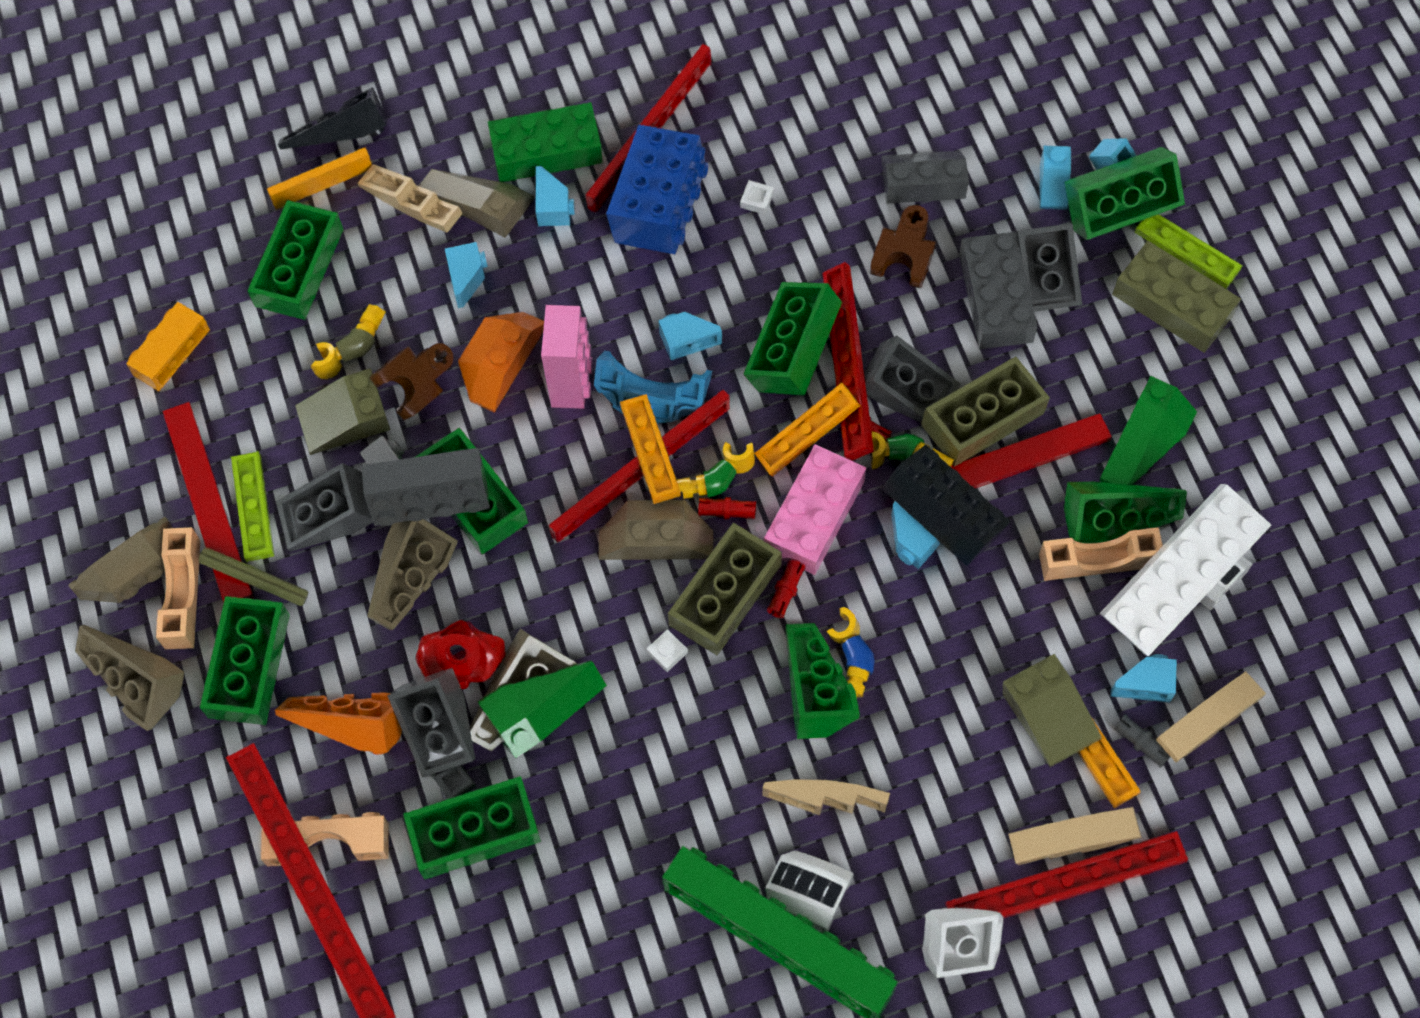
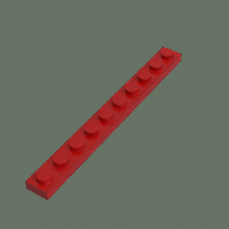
[226,743,396,1018]

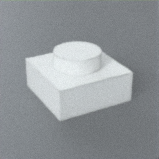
[740,180,774,215]
[646,630,688,672]

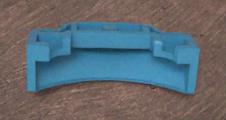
[594,351,712,423]

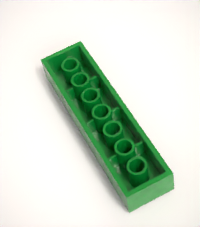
[662,846,898,1018]

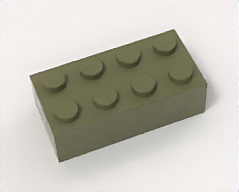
[1112,241,1241,353]
[921,356,1050,467]
[668,523,782,656]

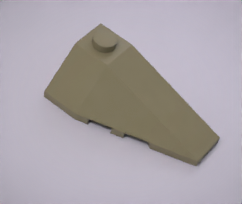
[419,169,534,238]
[367,519,458,630]
[75,625,185,731]
[470,628,577,751]

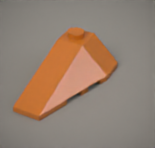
[275,692,402,755]

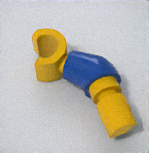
[827,607,875,698]

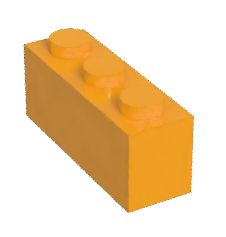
[126,302,210,391]

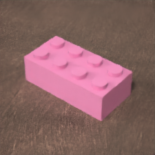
[541,305,593,409]
[764,444,866,575]

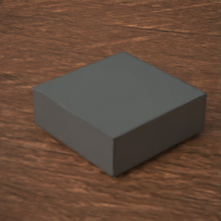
[433,765,476,799]

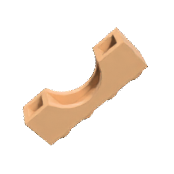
[156,527,201,650]
[1039,527,1163,581]
[261,812,389,867]

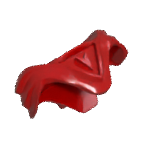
[415,620,506,689]

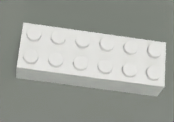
[1100,484,1271,656]

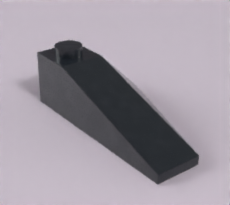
[278,87,387,150]

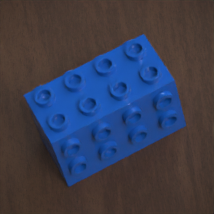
[606,125,708,255]

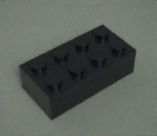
[882,444,1011,566]

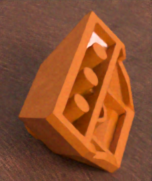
[458,312,544,413]

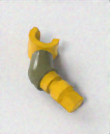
[311,304,386,379]

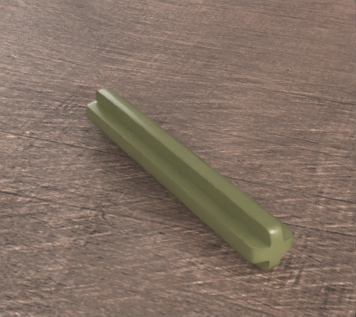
[199,547,308,606]

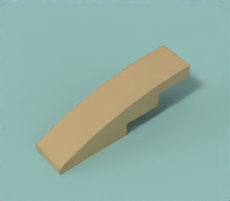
[358,164,463,233]
[1156,671,1266,763]
[763,779,890,815]
[1009,807,1142,865]

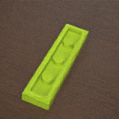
[1134,214,1243,289]
[231,451,275,562]

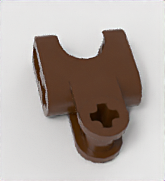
[870,205,936,288]
[369,343,454,421]

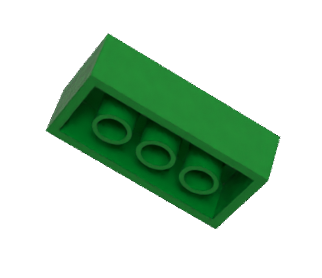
[487,102,603,182]
[1064,147,1185,240]
[248,200,343,320]
[743,282,842,395]
[416,427,528,555]
[200,596,290,725]
[403,776,541,880]

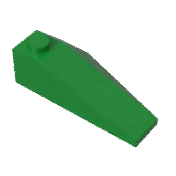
[1099,376,1197,485]
[1064,481,1187,544]
[785,623,860,739]
[477,661,607,759]

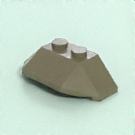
[598,500,713,560]
[68,517,173,603]

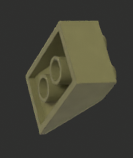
[295,368,391,455]
[1003,654,1102,767]

